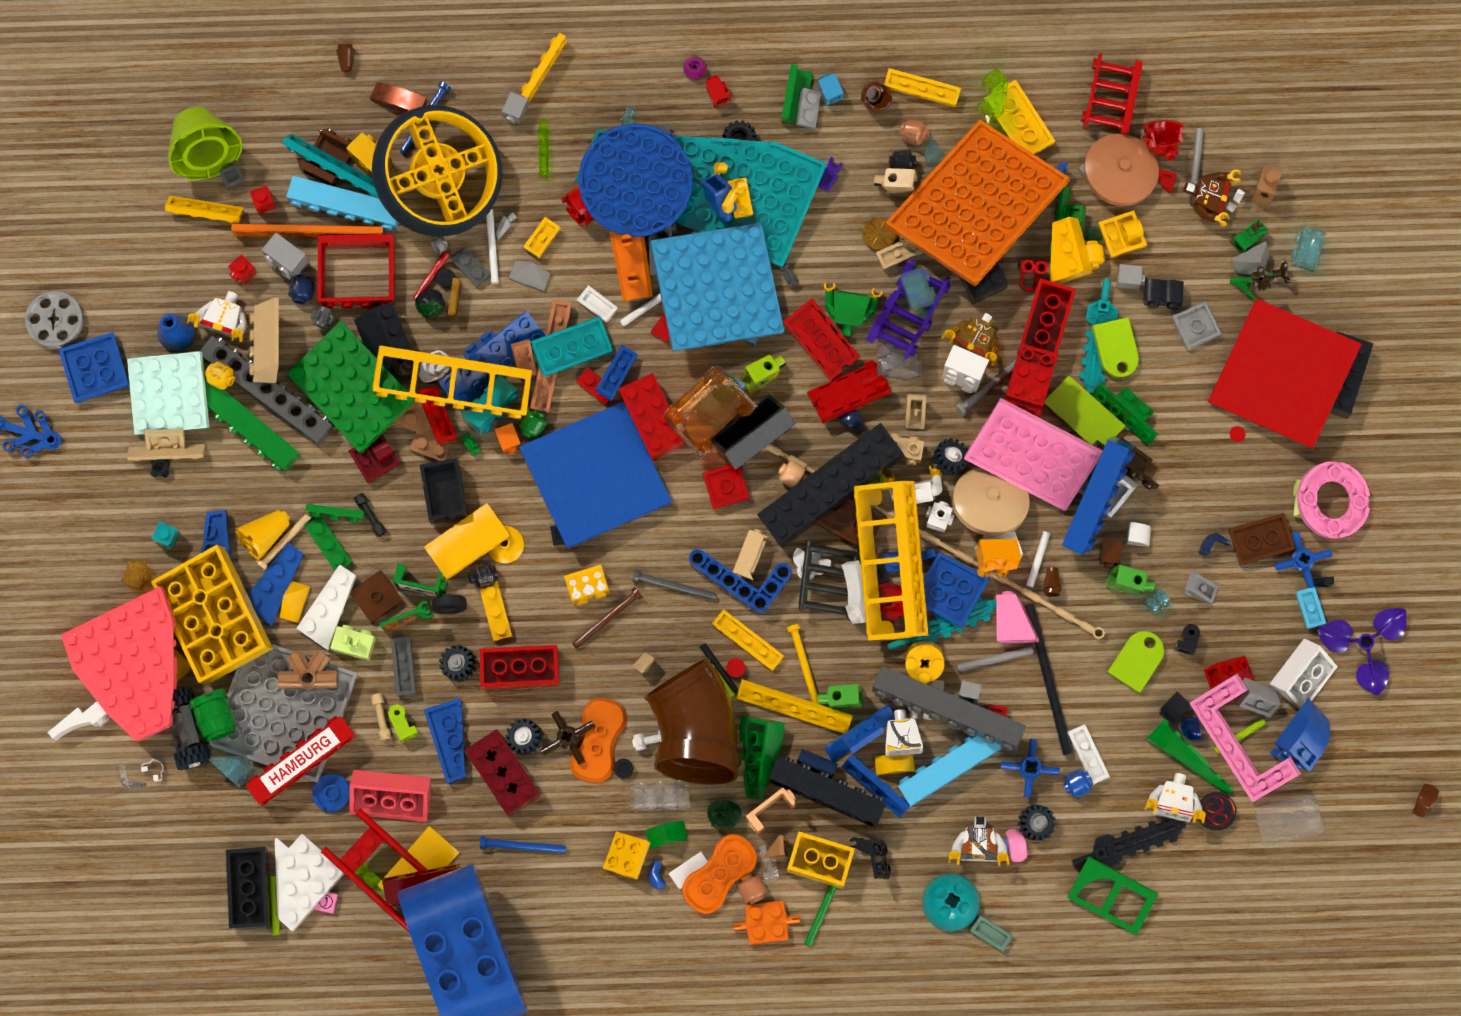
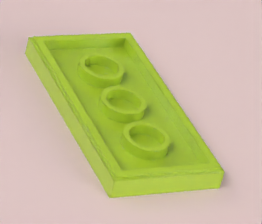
[1044,375,1125,445]

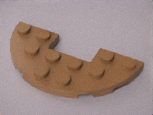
[393,388,449,461]

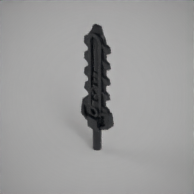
[1071,817,1186,867]

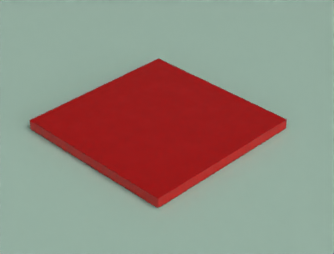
[1208,298,1362,449]

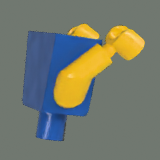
[700,162,747,222]

